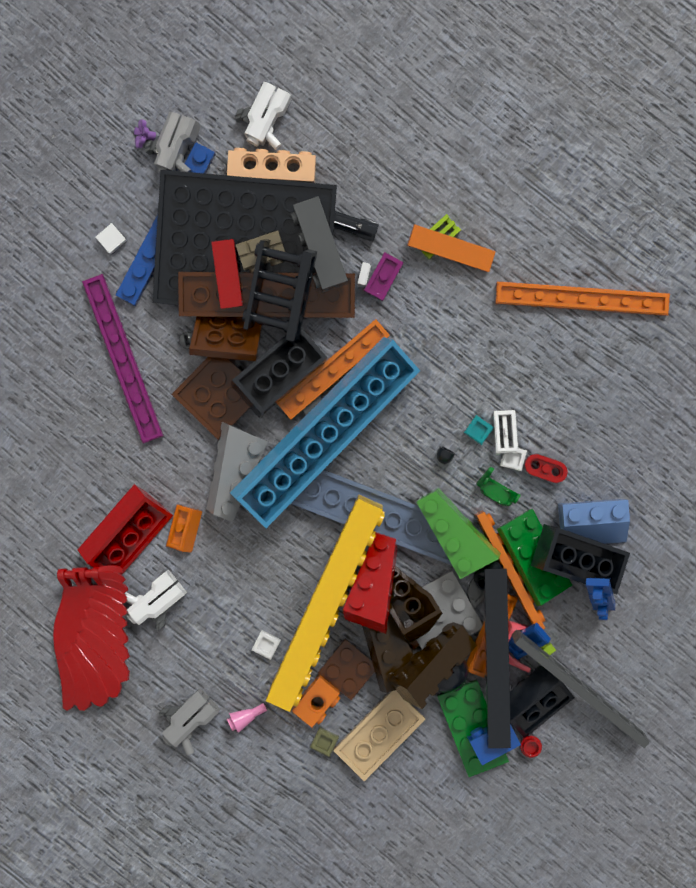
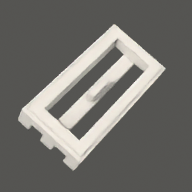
[493,410,518,455]

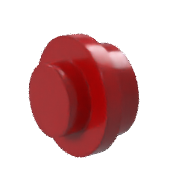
[520,735,542,758]

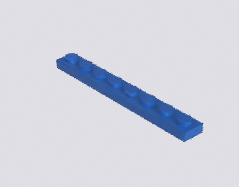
[115,142,216,306]

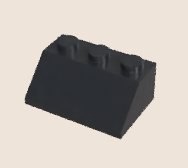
[510,665,575,737]

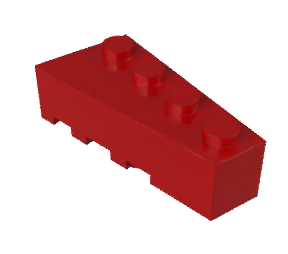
[343,532,397,634]

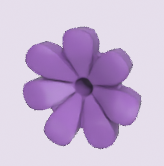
[134,119,156,148]

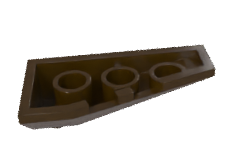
[389,565,443,643]

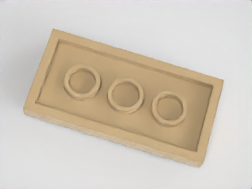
[333,690,425,781]

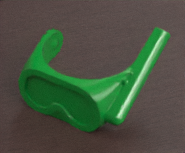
[476,467,521,506]

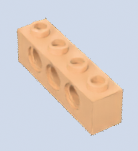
[227,148,316,183]

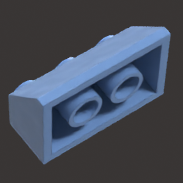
[558,499,630,544]

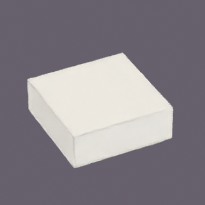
[96,223,127,254]
[357,262,371,288]
[500,446,527,471]
[252,630,281,660]

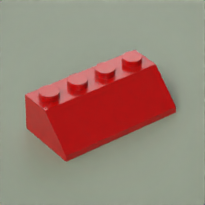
[77,484,173,575]

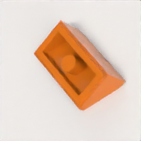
[166,504,202,553]

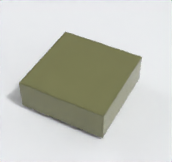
[310,727,339,757]

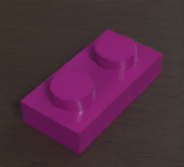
[364,252,404,301]

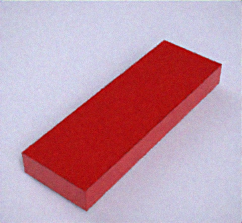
[211,239,243,309]

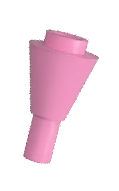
[227,703,267,733]

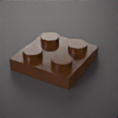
[318,638,375,700]

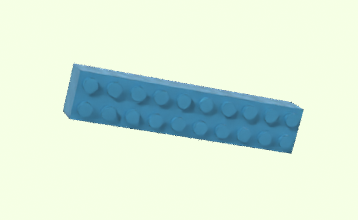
[230,337,420,528]

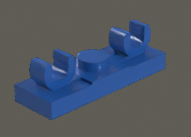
[586,578,616,620]

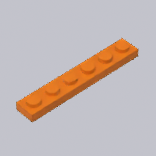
[277,319,390,420]
[475,511,546,629]

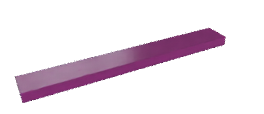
[82,274,164,444]

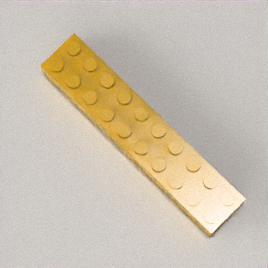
[266,494,385,712]

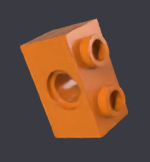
[292,674,340,727]

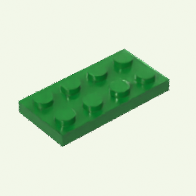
[497,509,572,606]
[437,679,509,777]

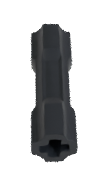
[334,211,379,242]

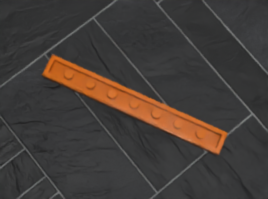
[495,281,670,316]

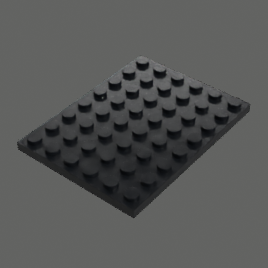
[152,170,337,305]

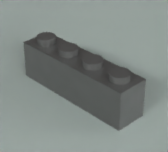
[291,196,348,293]

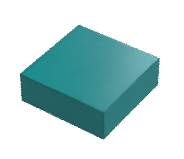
[463,415,494,445]

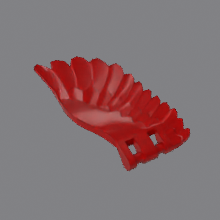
[53,565,130,711]

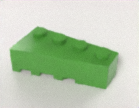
[417,488,501,579]

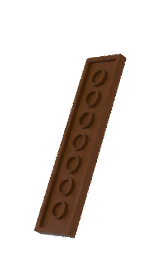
[178,272,355,318]

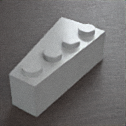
[206,422,268,522]

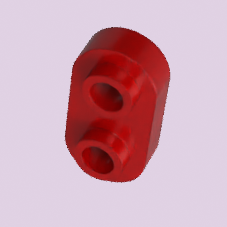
[524,454,568,483]

